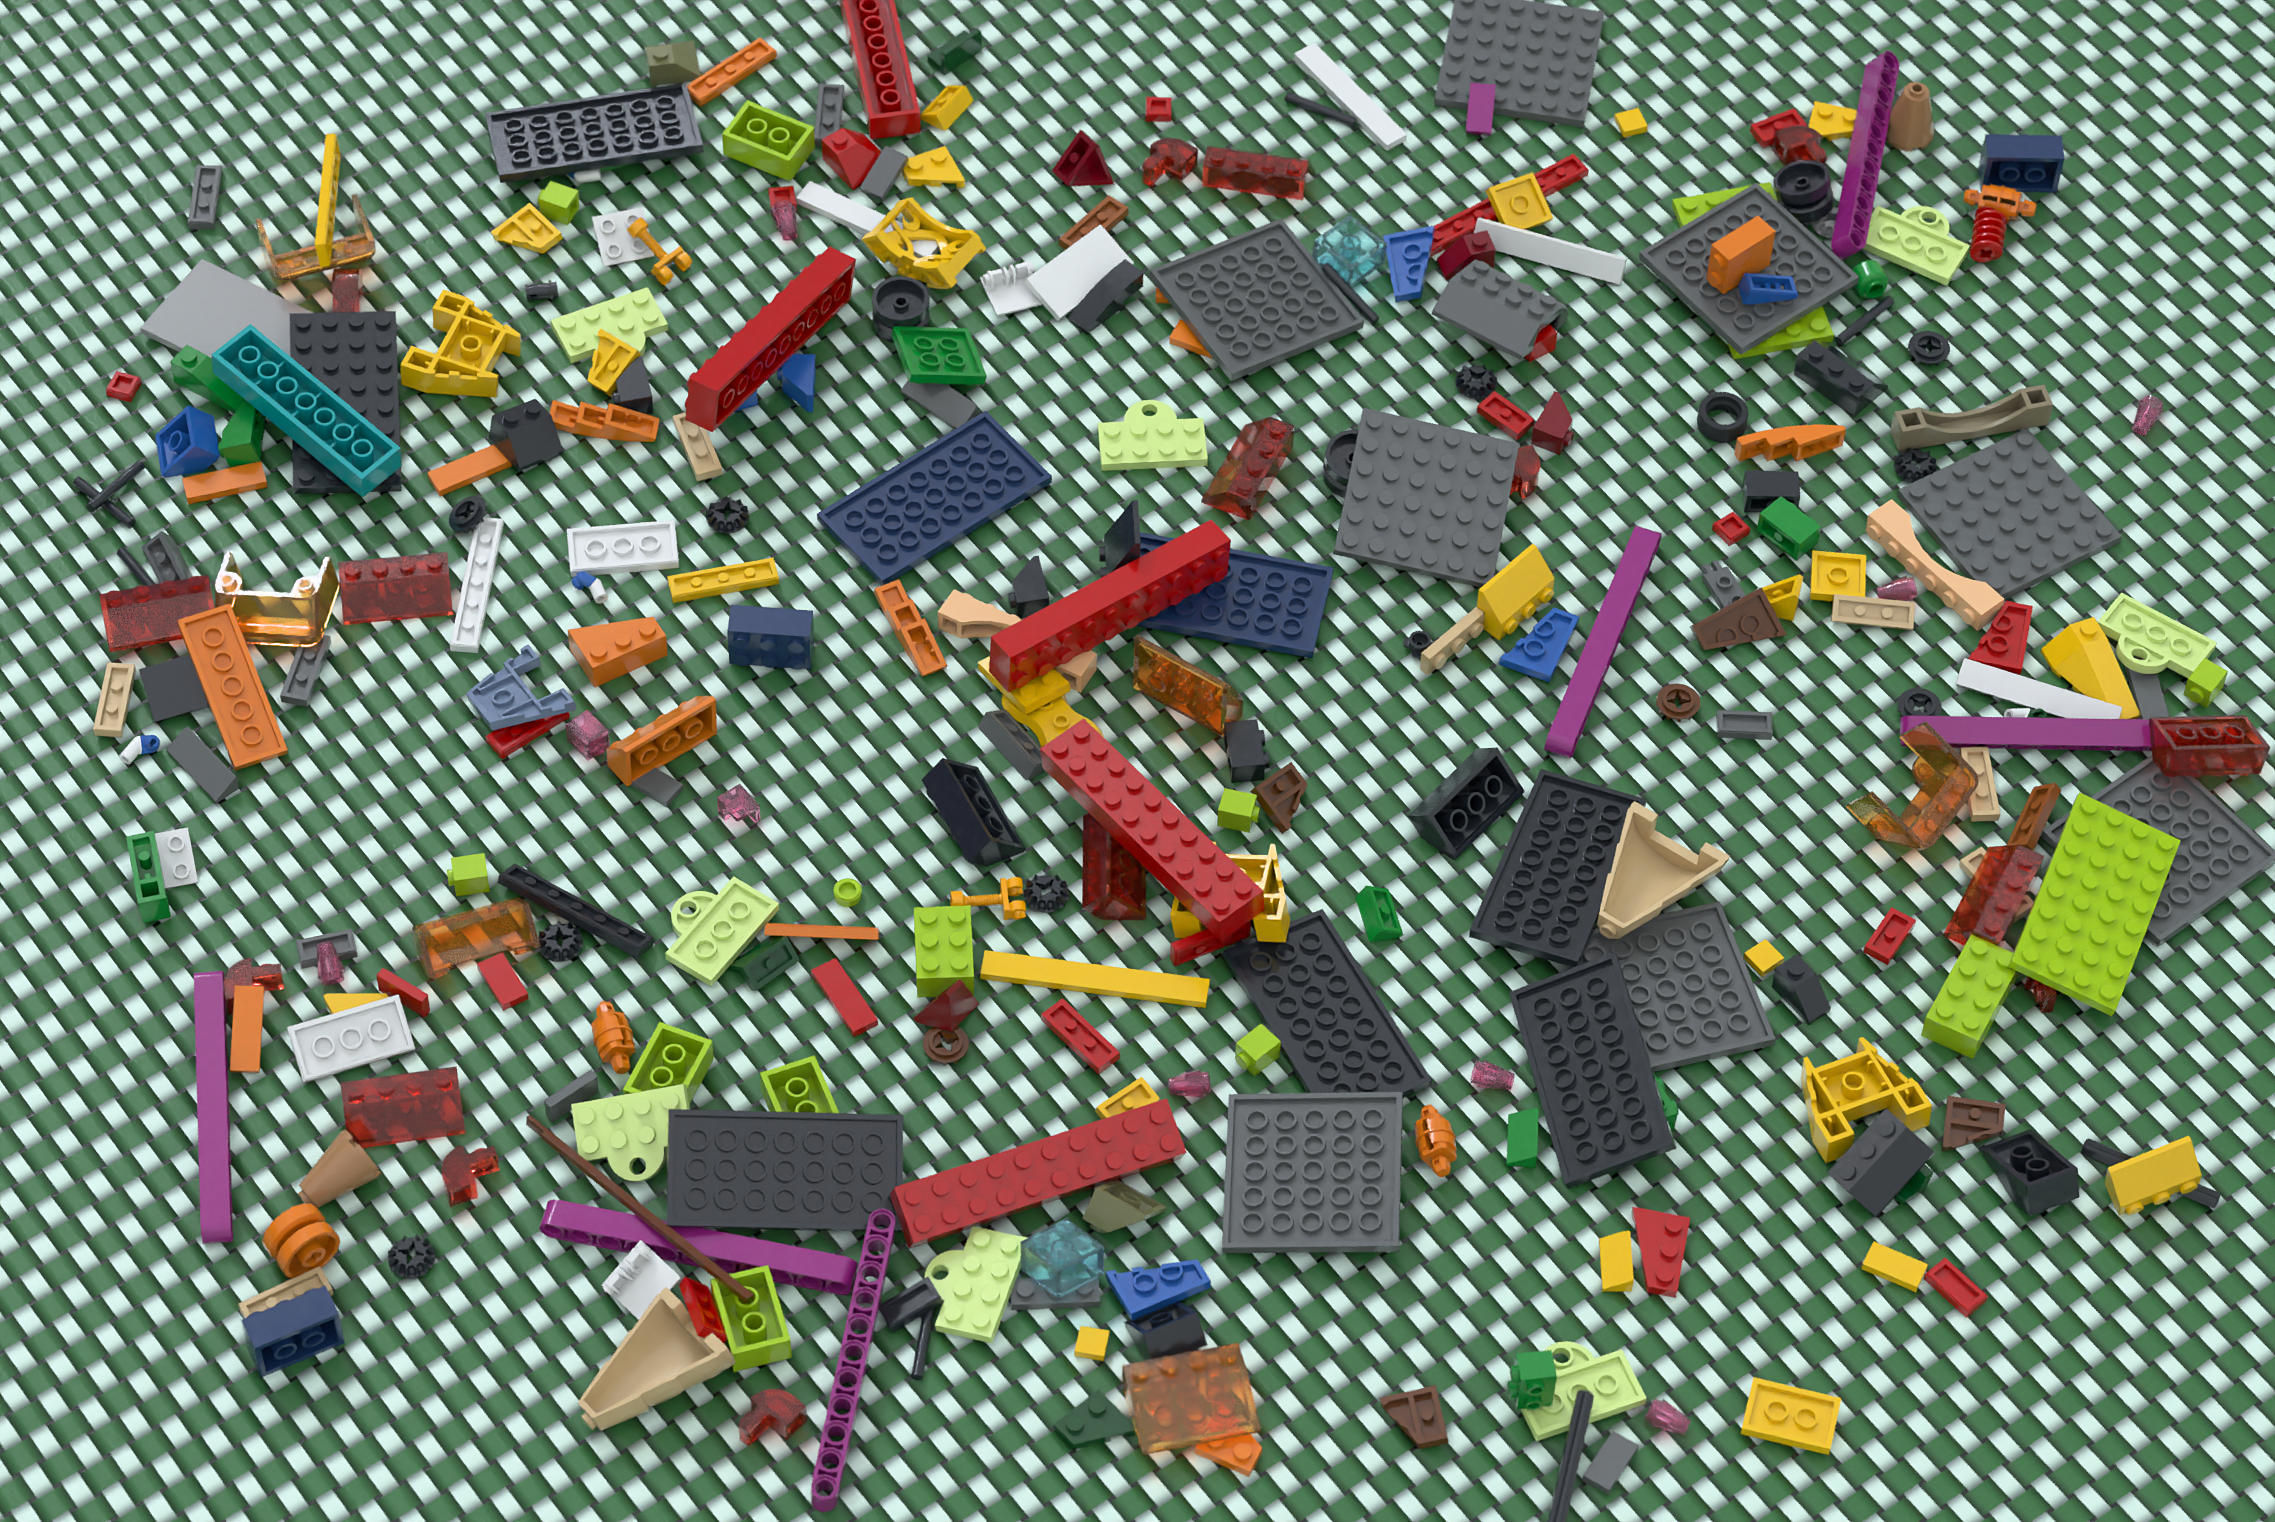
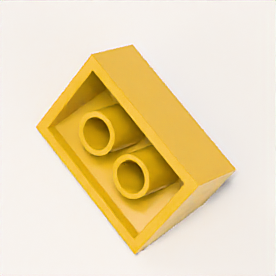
[1477,544,1555,640]
[2104,1136,2202,1215]

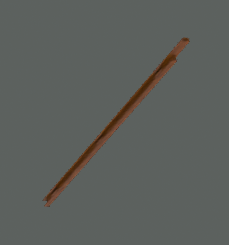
[526,1115,754,1304]

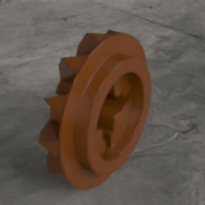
[1656,684,1700,722]
[923,1026,969,1066]

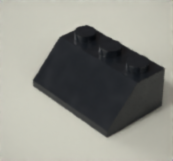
[1794,340,1888,417]
[1827,1108,1935,1217]

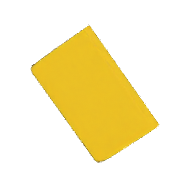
[920,85,973,131]
[1599,1231,1634,1292]

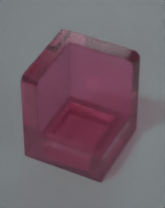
[717,784,760,823]

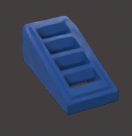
[1738,273,1798,304]

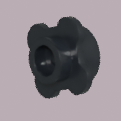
[1403,631,1433,659]

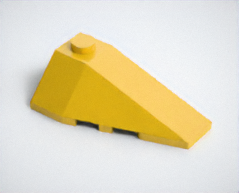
[2041,617,2140,719]

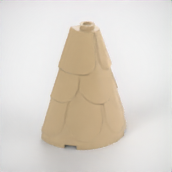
[1597,801,1730,939]
[578,1287,736,1431]

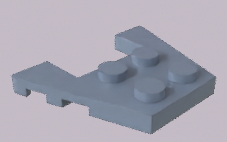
[466,644,576,730]

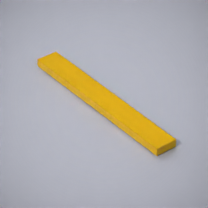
[315,133,341,267]
[980,950,1210,1008]

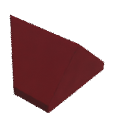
[1052,130,1115,186]
[913,979,980,1031]

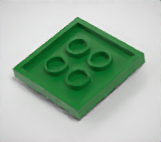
[891,326,987,385]

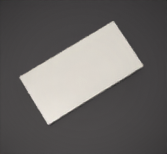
[1024,224,1134,321]
[567,520,679,577]
[287,994,415,1084]

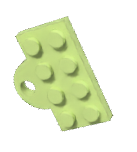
[1863,205,1970,286]
[551,287,668,363]
[1098,400,1208,471]
[2097,593,2217,678]
[665,876,779,987]
[571,1084,690,1182]
[925,1226,1029,1343]
[1521,1342,1647,1441]

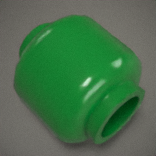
[1852,260,1888,298]

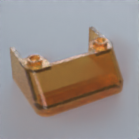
[256,193,376,281]
[215,551,340,647]
[1846,721,1979,850]
[410,898,540,978]

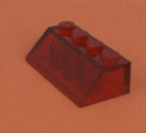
[1202,145,1311,200]
[1201,417,1295,521]
[338,552,453,625]
[99,575,214,652]
[2149,715,2270,777]
[1082,813,1146,920]
[1943,844,2044,947]
[340,1066,466,1148]

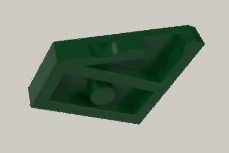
[1054,1389,1137,1450]

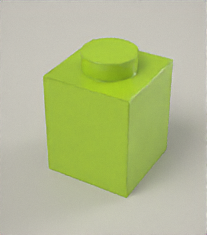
[537,181,580,225]
[2183,658,2228,708]
[1217,788,1261,833]
[447,853,490,897]
[1235,1024,1281,1076]

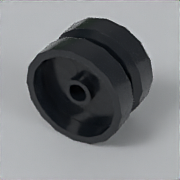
[1773,160,1835,223]
[872,276,930,343]
[1322,429,1358,498]

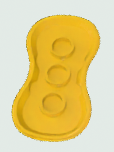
[1002,694,1104,748]

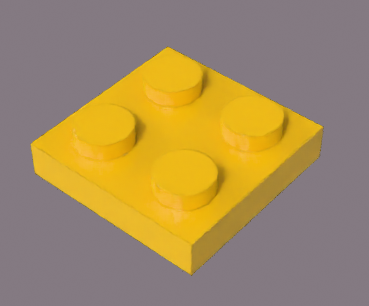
[1486,172,1553,230]
[1810,550,1866,601]

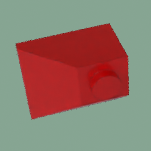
[822,128,881,190]

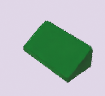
[1356,885,1403,942]
[1506,1108,1539,1168]

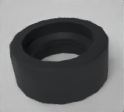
[1697,392,1749,442]

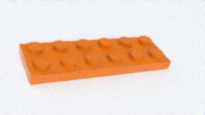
[177,603,288,771]

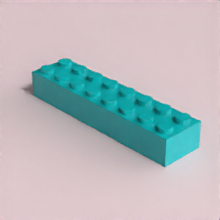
[211,324,402,497]

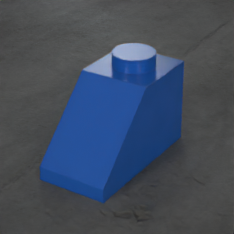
[777,354,816,412]

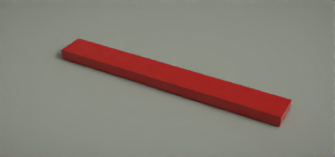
[1430,154,1589,257]

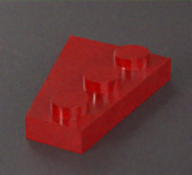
[1968,601,2033,675]
[1631,1207,1690,1298]

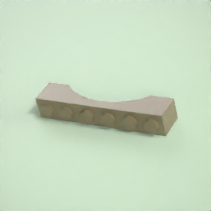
[1890,385,2053,452]

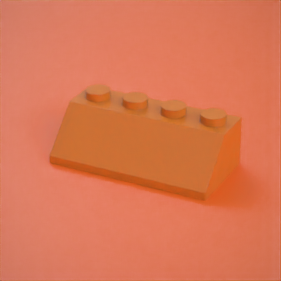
[607,696,717,787]

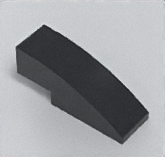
[1069,259,1143,334]

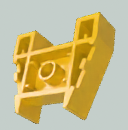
[401,289,521,398]
[1170,842,1290,942]
[1801,1037,1932,1163]

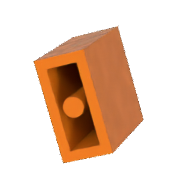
[1706,216,1776,294]

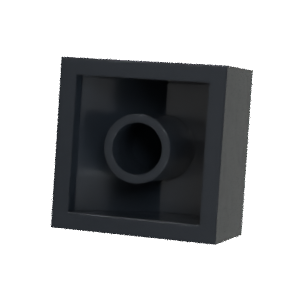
[489,398,563,471]
[1124,1301,1207,1368]

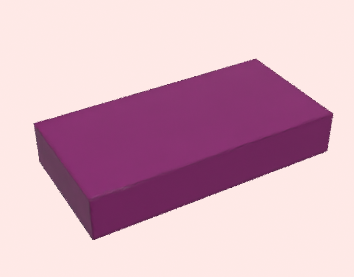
[1466,83,1496,136]

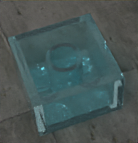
[1312,214,1387,287]
[1020,1218,1104,1299]

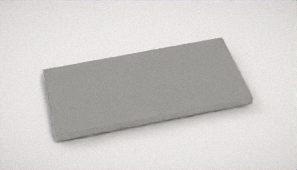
[140,259,313,359]

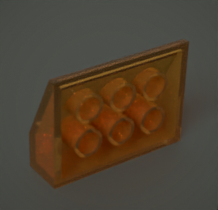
[1133,635,1244,736]
[1122,1343,1261,1455]

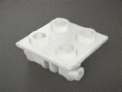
[592,207,654,267]
[980,261,1043,317]
[155,827,198,888]
[602,1240,681,1320]

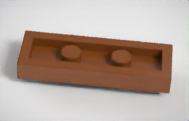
[1059,195,1129,250]
[2005,783,2061,855]

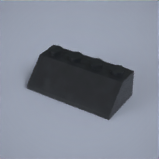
[1408,747,1525,860]
[921,758,1026,867]

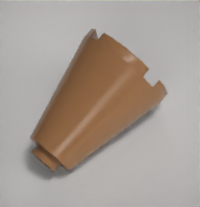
[1886,82,1934,152]
[298,1129,382,1208]

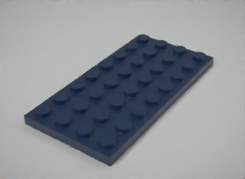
[817,411,1052,586]
[1136,532,1334,658]

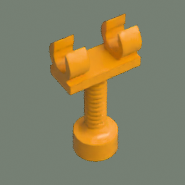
[627,217,693,285]
[950,877,1026,920]

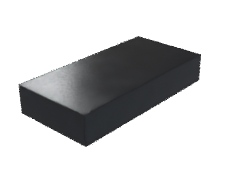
[879,1277,944,1333]

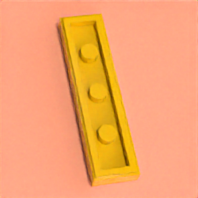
[667,558,779,603]

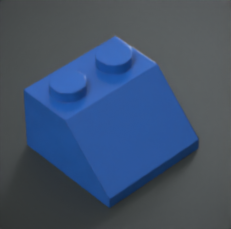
[155,405,220,478]

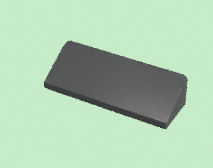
[901,380,978,429]
[142,531,202,607]
[978,709,1045,780]
[166,727,239,803]

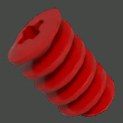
[1970,206,2007,263]

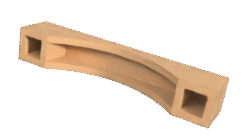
[1865,499,2004,631]
[938,589,1097,693]

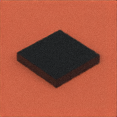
[139,655,209,723]

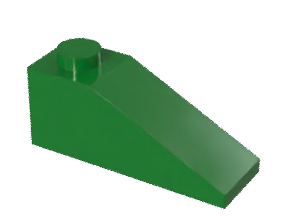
[170,345,245,414]
[218,400,266,468]
[126,831,171,923]

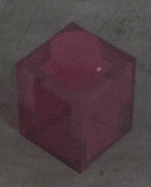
[565,710,609,761]

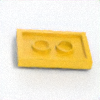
[978,656,1070,715]
[1741,1377,1841,1455]

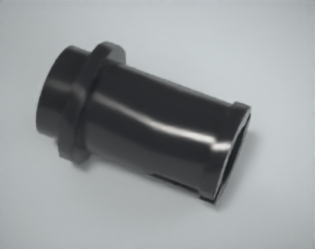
[525,280,559,302]

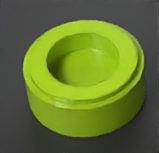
[833,878,862,907]

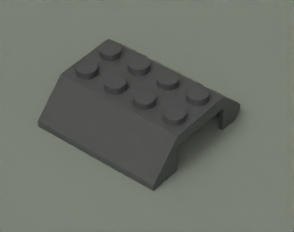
[1431,259,1568,360]

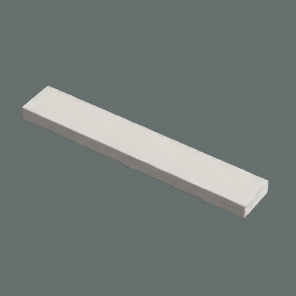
[1294,43,1407,151]
[796,181,939,258]
[1474,218,1627,285]
[450,517,504,653]
[1956,658,2123,719]

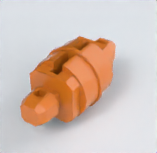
[1963,184,2037,222]
[591,1001,635,1074]
[1414,1104,1457,1177]

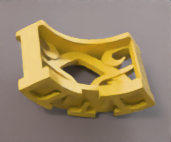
[861,197,986,289]

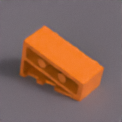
[568,617,668,688]

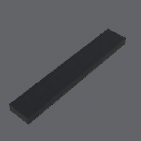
[497,864,654,958]

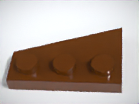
[1689,587,1787,650]

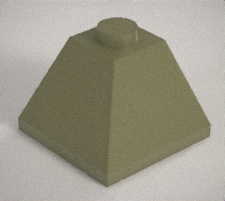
[644,40,701,87]
[1082,1180,1167,1233]

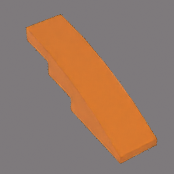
[549,400,660,442]
[1734,425,1846,462]
[873,579,948,677]

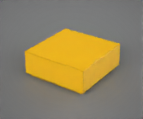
[1614,108,1648,138]
[1743,939,1784,977]
[1074,1326,1109,1361]

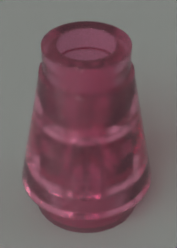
[771,201,798,241]
[2132,395,2163,436]
[1876,576,1918,602]
[316,941,346,985]
[1470,1060,1515,1090]
[1168,1069,1211,1098]
[1644,1398,1691,1436]

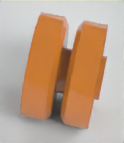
[262,1204,340,1279]

